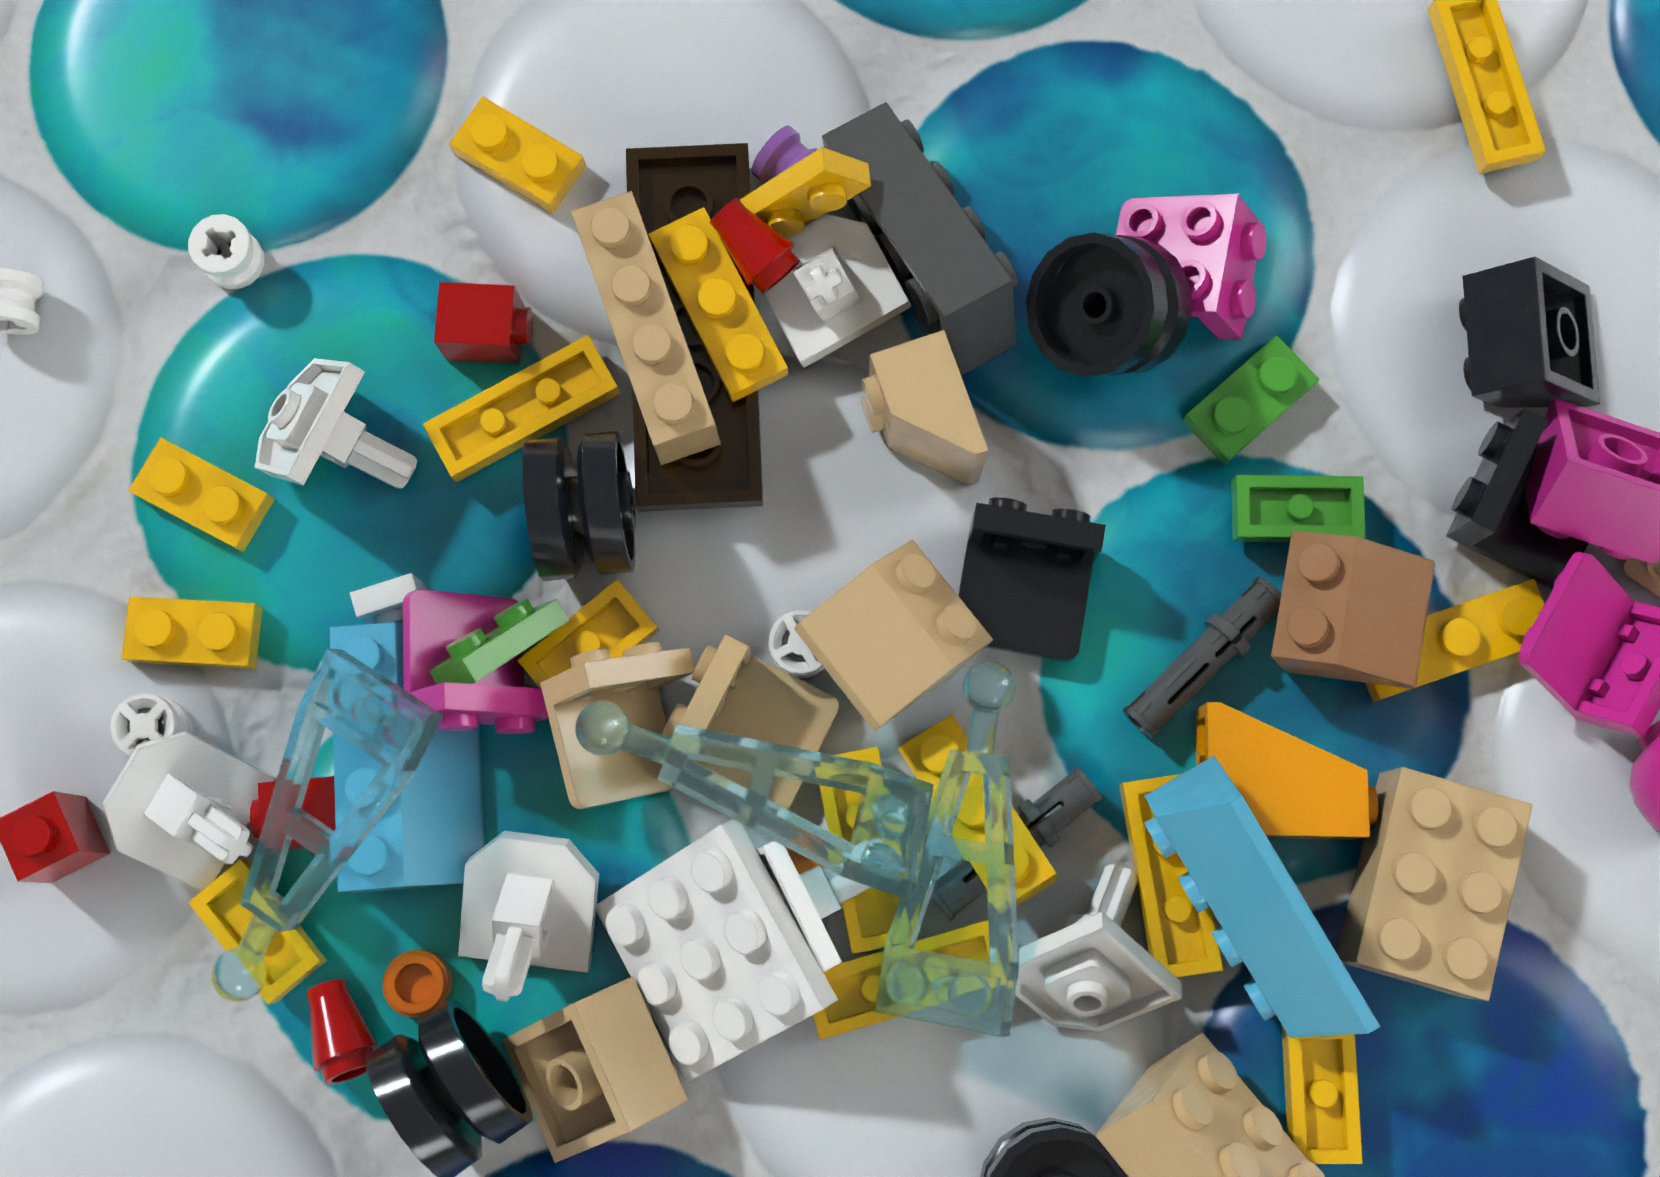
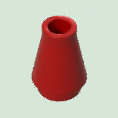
[709,198,800,294]
[306,979,379,1085]

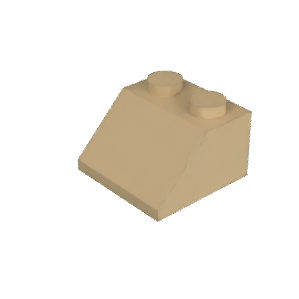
[861,330,988,485]
[794,539,993,732]
[502,976,688,1163]

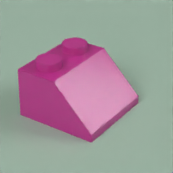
[1525,398,1660,565]

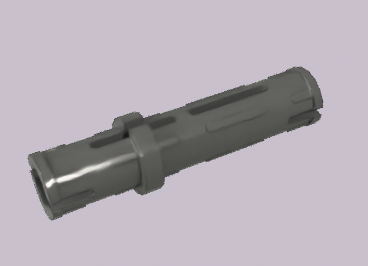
[1122,577,1281,739]
[925,767,1103,921]

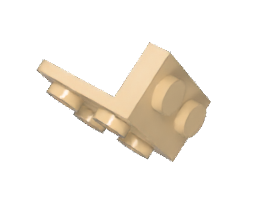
[662,634,839,813]
[540,641,695,809]

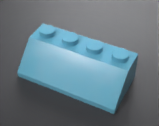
[329,622,485,893]
[1144,756,1381,1038]

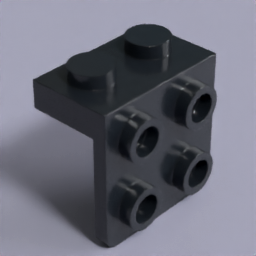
[1446,408,1589,589]
[958,497,1106,662]

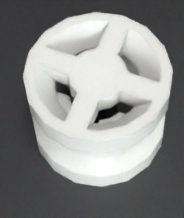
[188,214,264,289]
[0,268,44,335]
[768,610,825,680]
[110,693,193,757]

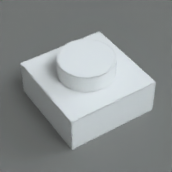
[350,573,428,624]

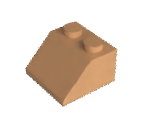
[1271,531,1435,689]

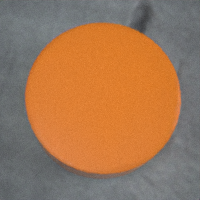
[382,950,453,1017]

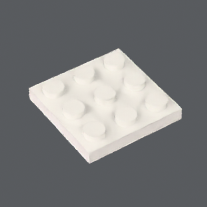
[596,817,838,1082]

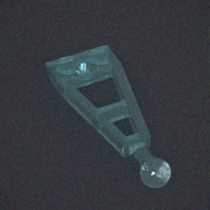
[211,649,444,1002]
[875,661,1019,1037]
[575,701,934,900]

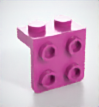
[1116,194,1266,340]
[1518,552,1660,739]
[403,589,549,734]

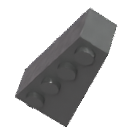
[822,102,1018,376]

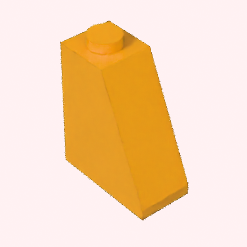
[1195,702,1378,840]

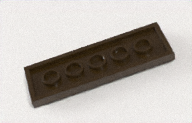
[626,143,763,512]

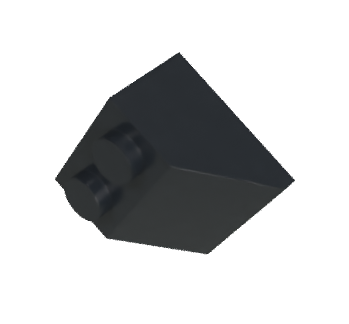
[1459,256,1600,408]

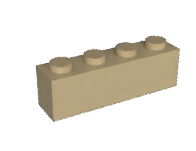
[571,191,721,465]

